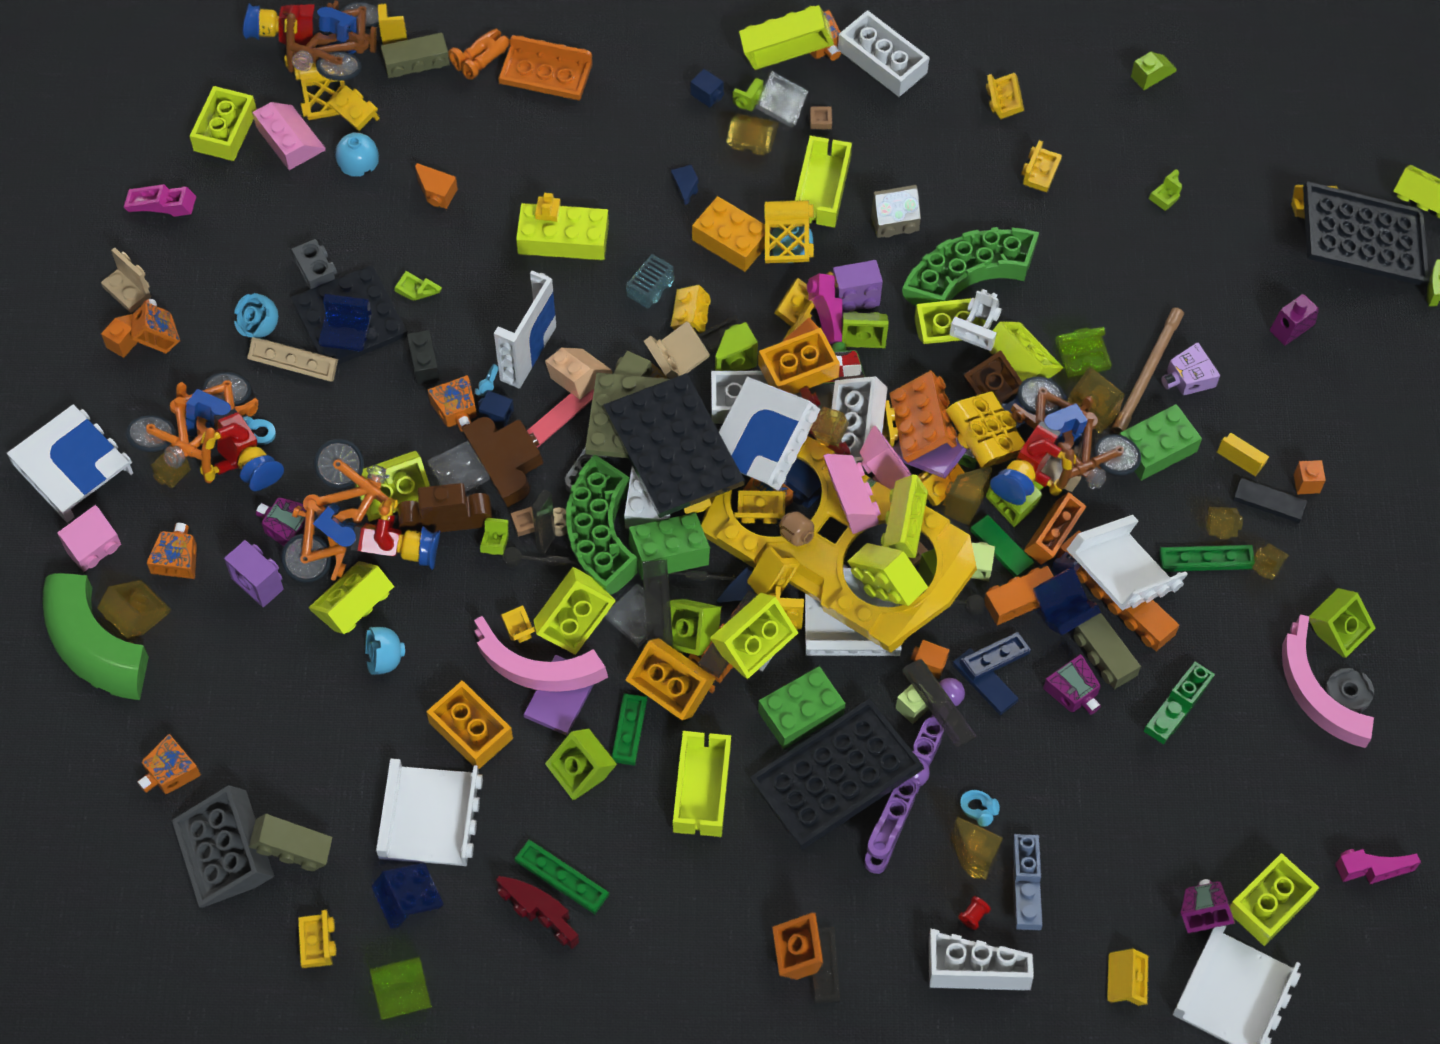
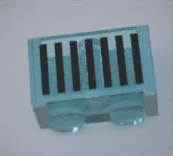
[626,254,675,309]

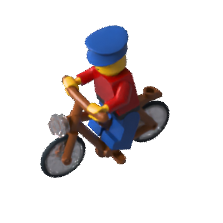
[243,1,379,81]
[990,376,1141,505]

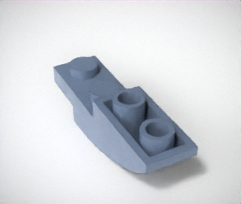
[1013,834,1042,930]

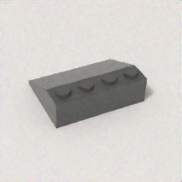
[172,785,275,908]

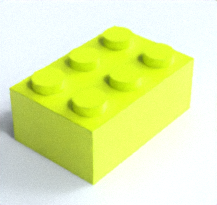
[190,86,257,161]
[847,543,928,606]
[1230,853,1319,946]

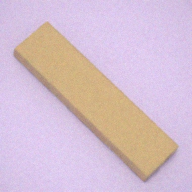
[247,337,338,381]

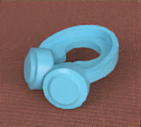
[474,364,498,396]
[243,416,276,445]
[960,790,1000,827]

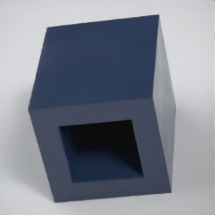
[691,69,724,107]
[477,391,514,428]

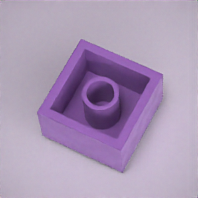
[832,260,883,313]
[224,540,284,607]

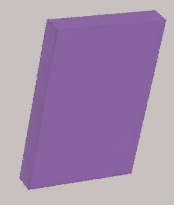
[893,438,968,479]
[524,655,594,736]

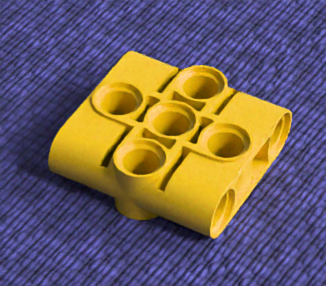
[946,392,1025,469]

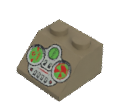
[871,185,921,238]

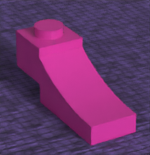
[124,184,196,217]
[807,273,842,346]
[1335,849,1421,884]

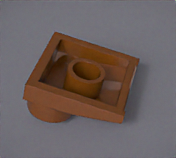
[963,350,1026,404]

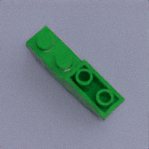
[1144,661,1215,745]

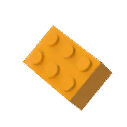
[692,196,771,272]
[758,328,840,394]
[625,638,716,720]
[426,681,513,770]

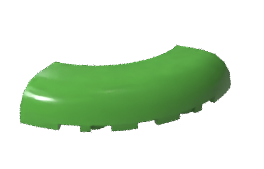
[902,227,1039,306]
[566,455,637,594]
[43,573,149,700]

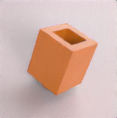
[1293,460,1326,494]
[911,640,950,679]

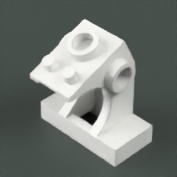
[949,289,1002,351]

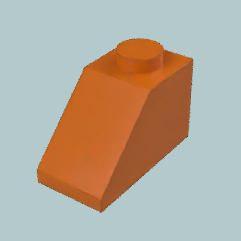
[415,163,458,209]
[101,314,138,358]

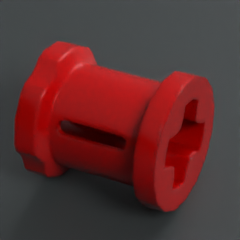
[958,896,991,930]

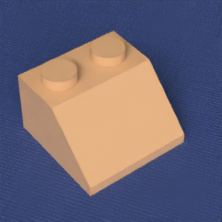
[545,348,613,399]

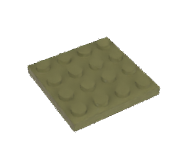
[585,373,670,458]

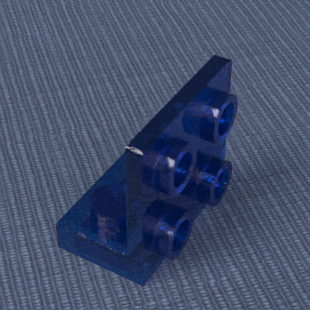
[319,294,372,351]
[1033,567,1101,635]
[371,863,443,929]

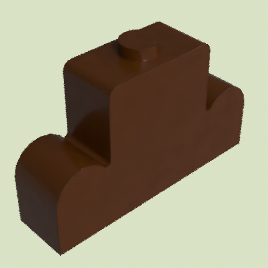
[462,417,544,507]
[397,483,492,535]

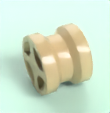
[547,507,567,536]

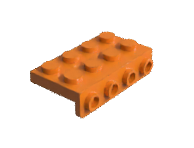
[499,35,592,100]
[889,371,957,463]

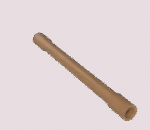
[1112,308,1184,435]

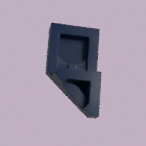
[671,165,699,205]
[1052,552,1081,585]
[717,567,756,605]

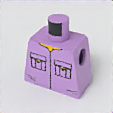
[1161,343,1220,395]

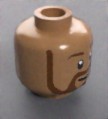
[779,511,814,547]

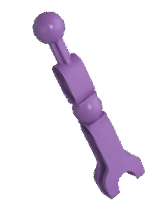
[864,678,965,874]

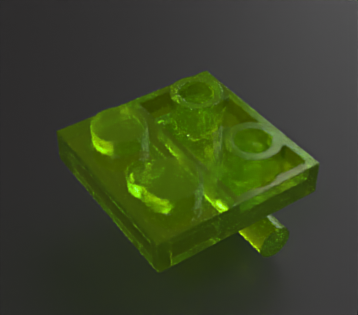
[1055,327,1112,378]
[370,956,431,1020]

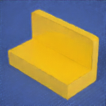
[378,4,407,45]
[1217,433,1269,477]
[747,547,800,596]
[1107,949,1148,1006]

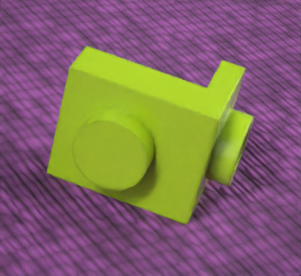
[733,78,765,112]
[480,518,508,555]

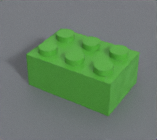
[1116,404,1202,481]
[629,513,710,579]
[758,666,846,749]

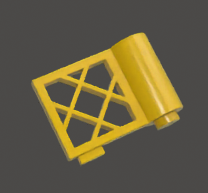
[294,56,345,120]
[765,200,814,263]

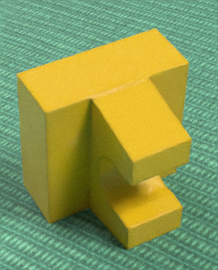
[535,193,561,222]

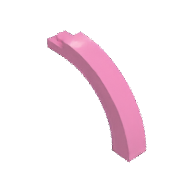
[1282,615,1374,748]
[474,616,608,692]

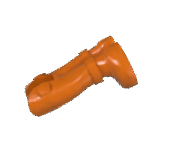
[448,28,510,79]

